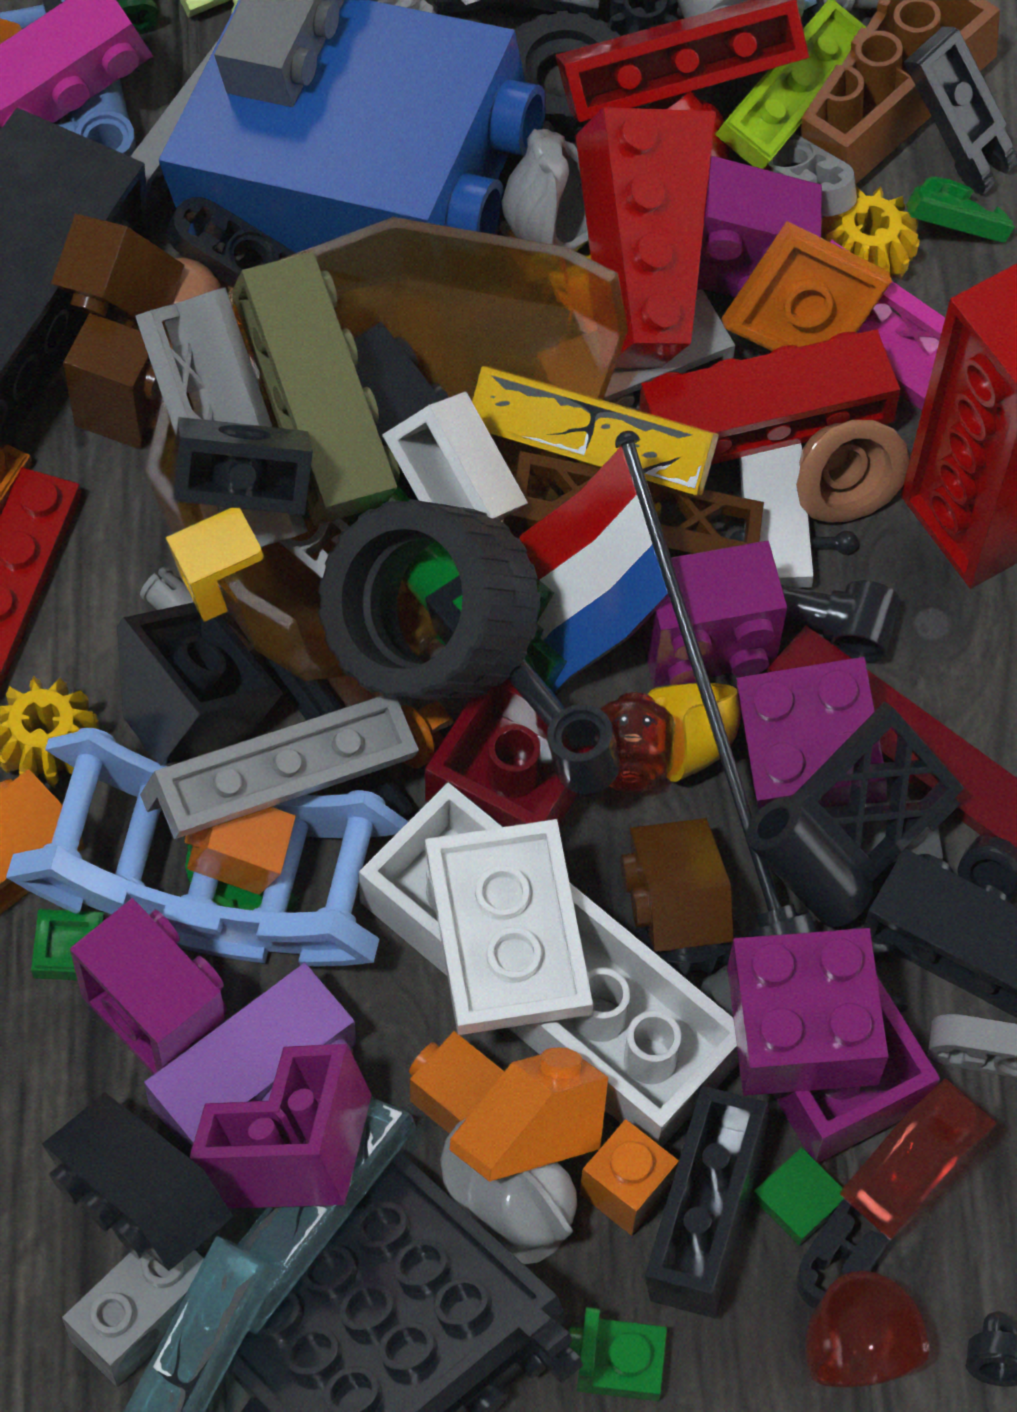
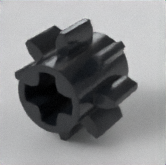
[609,0,678,36]

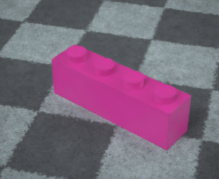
[0,0,153,127]

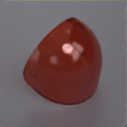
[805,1271,929,1388]

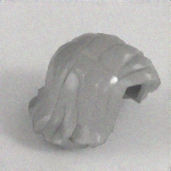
[501,128,589,256]

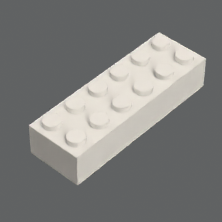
[359,782,739,1147]

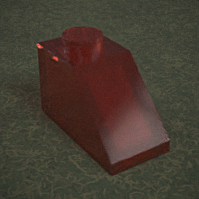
[840,1078,997,1240]

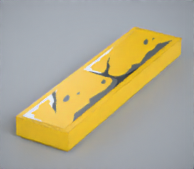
[472,366,719,495]

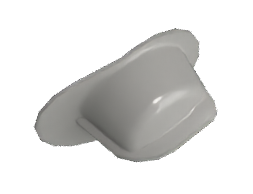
[440,1119,577,1264]

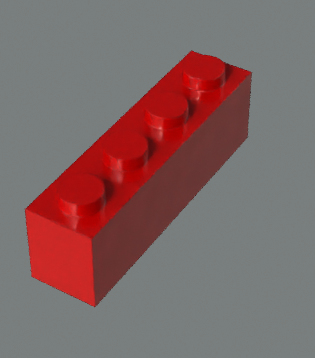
[555,0,810,122]
[639,329,900,465]

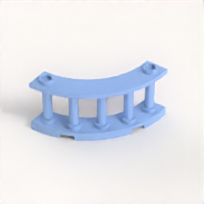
[6,728,408,966]

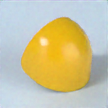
[644,683,741,782]

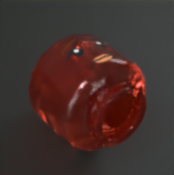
[599,692,676,793]

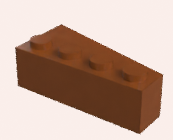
[801,0,1000,185]

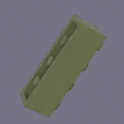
[232,252,400,526]

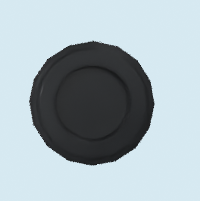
[957,834,1017,899]
[965,1311,1017,1387]

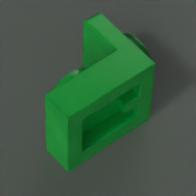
[568,1307,667,1402]

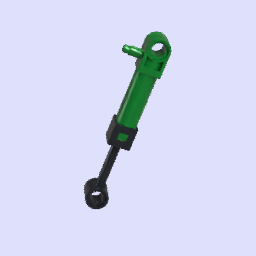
[302,482,620,794]

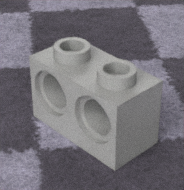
[62,1250,217,1387]

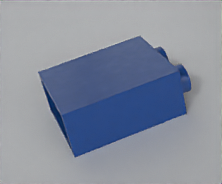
[158,0,546,293]

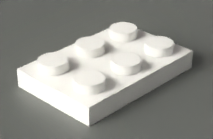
[425,819,593,1035]

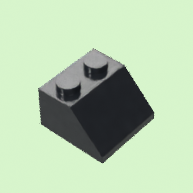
[117,602,283,766]

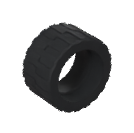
[318,499,540,701]

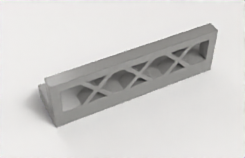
[135,287,307,547]
[140,696,419,839]

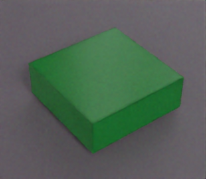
[31,909,105,981]
[752,1147,848,1246]

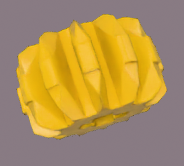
[821,185,920,279]
[0,676,99,788]

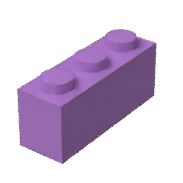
[144,963,356,1154]

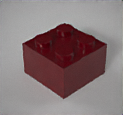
[425,679,594,827]

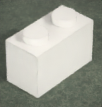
[382,392,528,520]

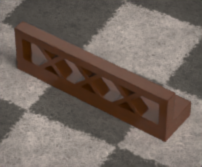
[503,451,764,558]

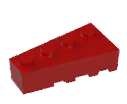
[575,107,716,368]

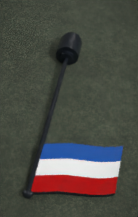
[519,431,816,937]

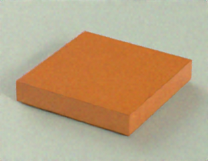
[722,221,892,351]

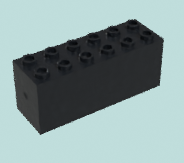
[0,108,150,449]

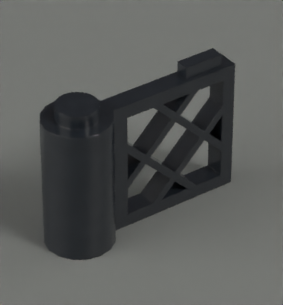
[746,701,964,927]

